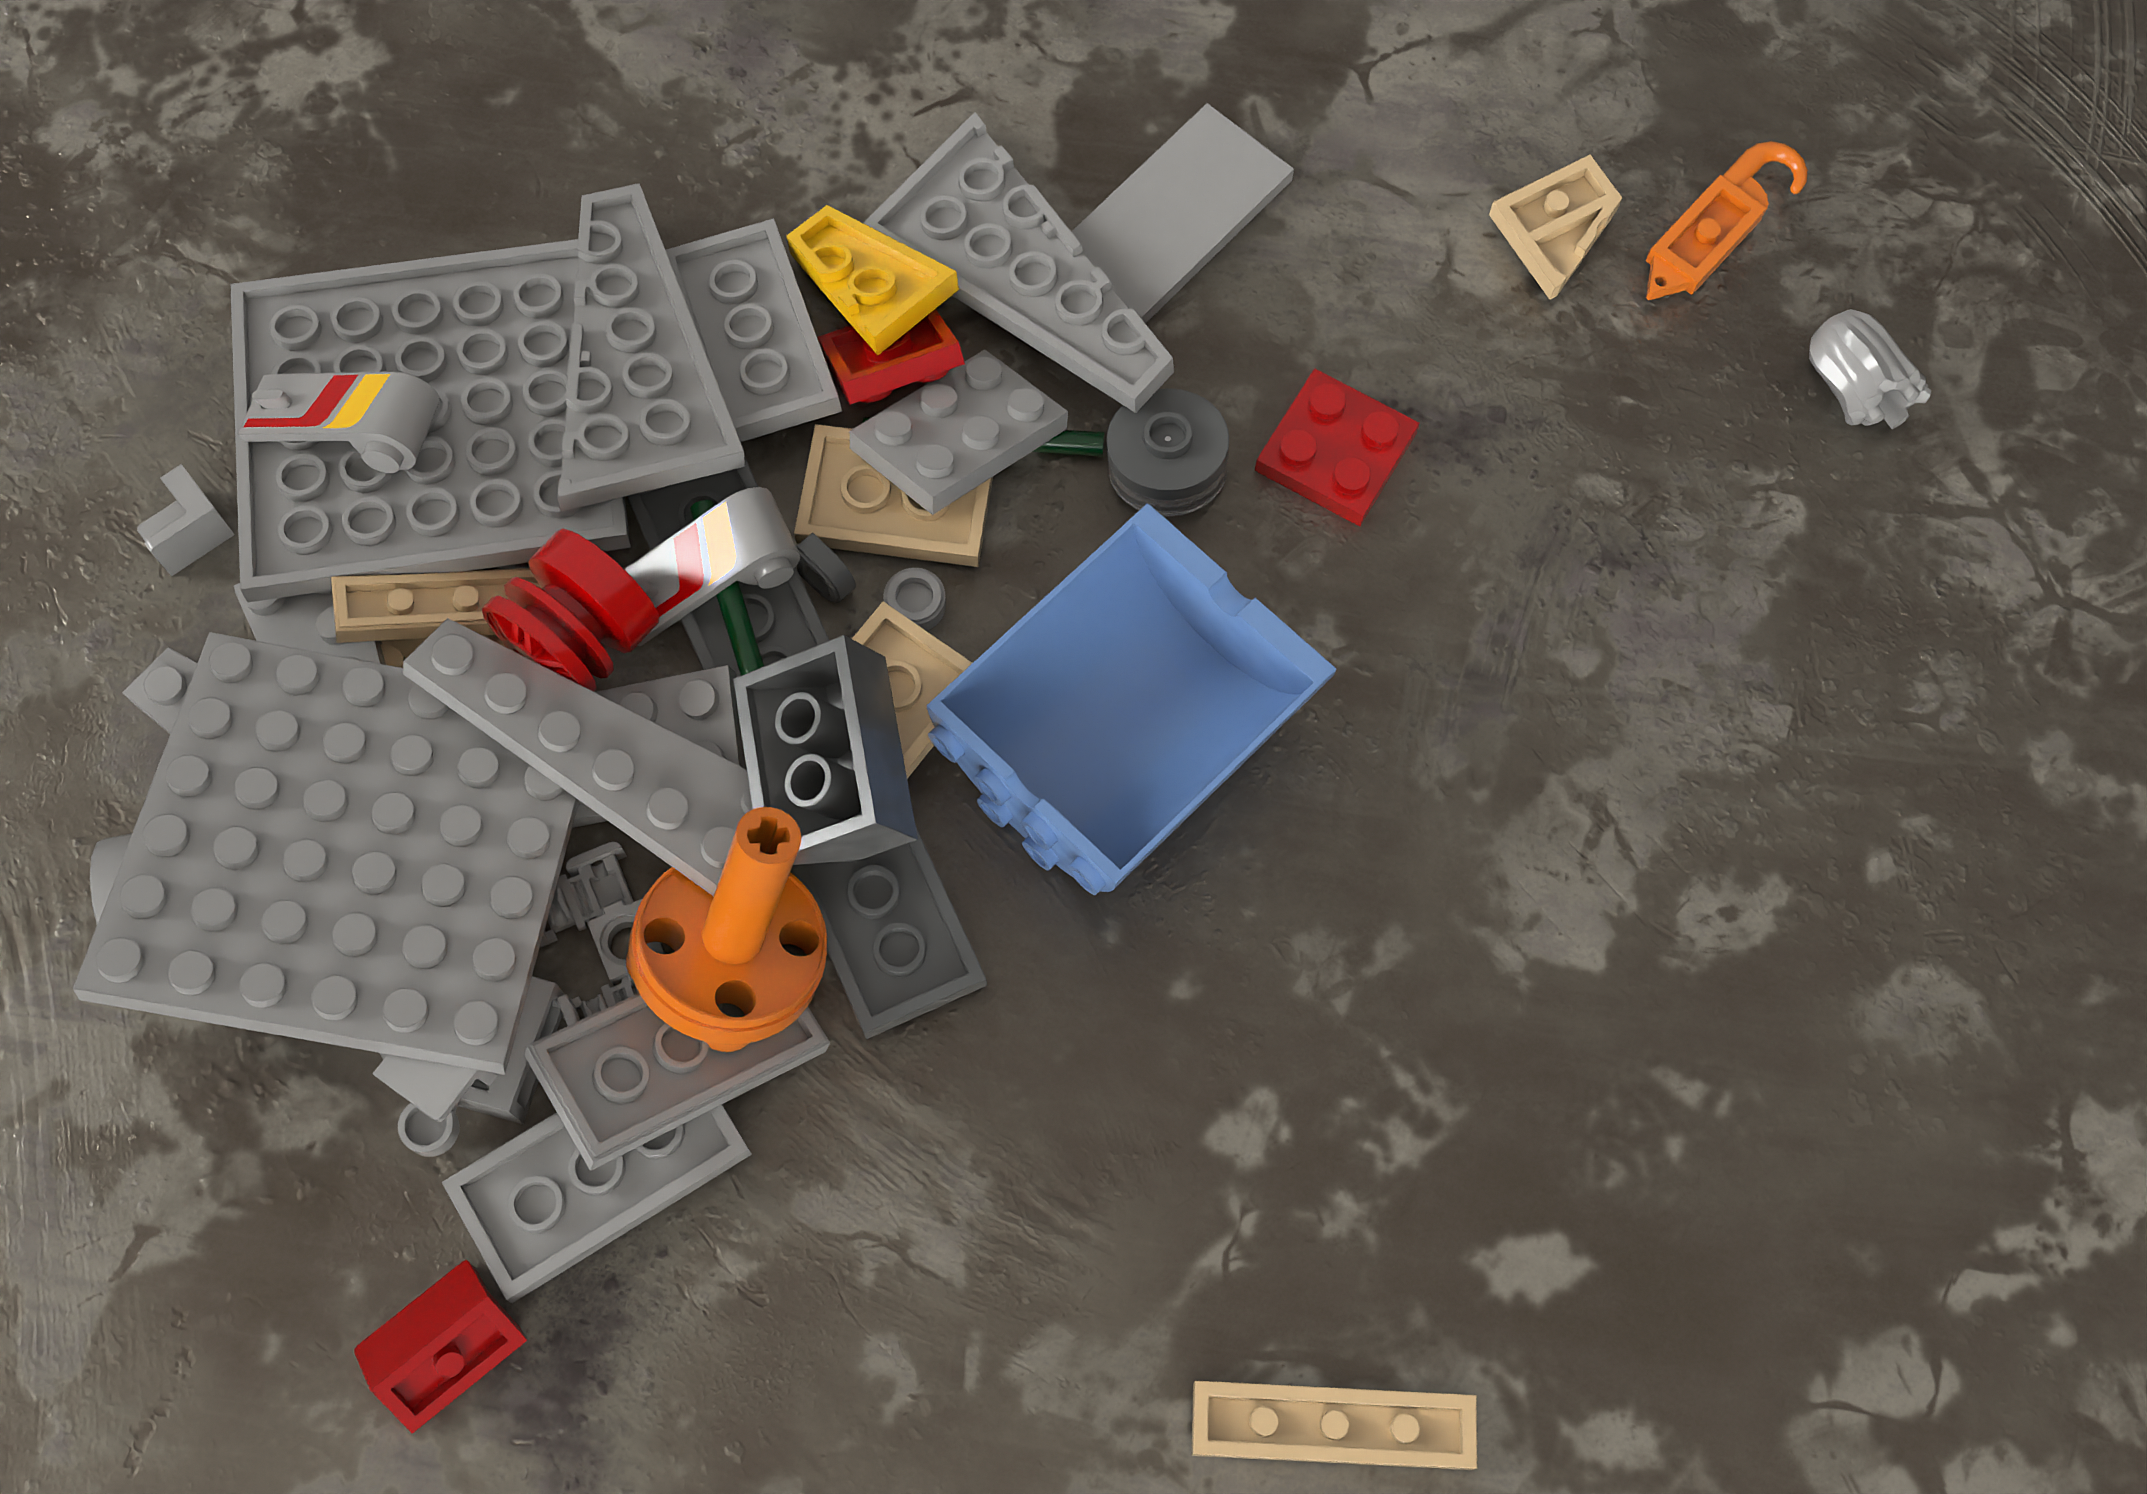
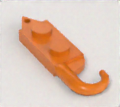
[1645,141,1808,300]

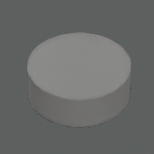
[883,568,946,631]

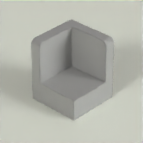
[137,464,235,576]
[373,1054,498,1122]

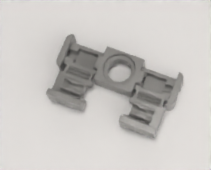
[540,842,666,1026]

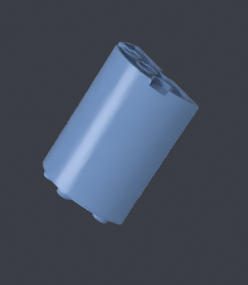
[926,503,1337,895]

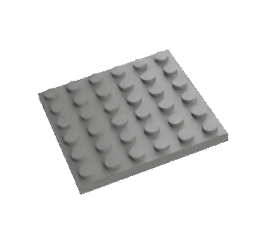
[231,239,631,602]
[73,632,580,1075]

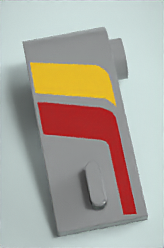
[238,371,440,473]
[624,487,800,646]

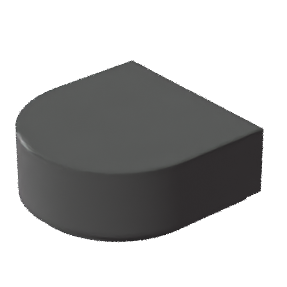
[797,532,856,603]

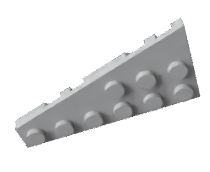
[864,112,1174,413]
[558,183,745,512]

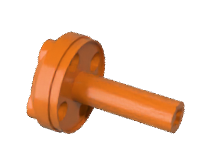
[626,807,827,1052]

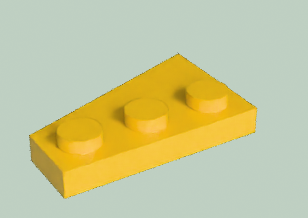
[786,205,959,355]

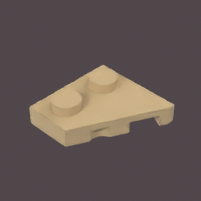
[1489,155,1622,300]

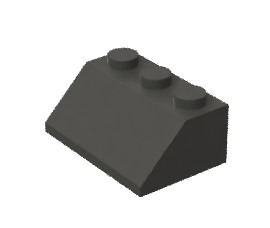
[733,635,918,865]

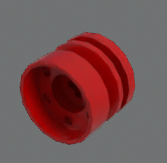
[481,528,659,692]

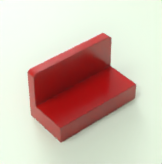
[354,1260,527,1434]

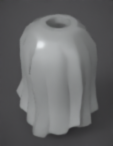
[1809,309,1931,429]

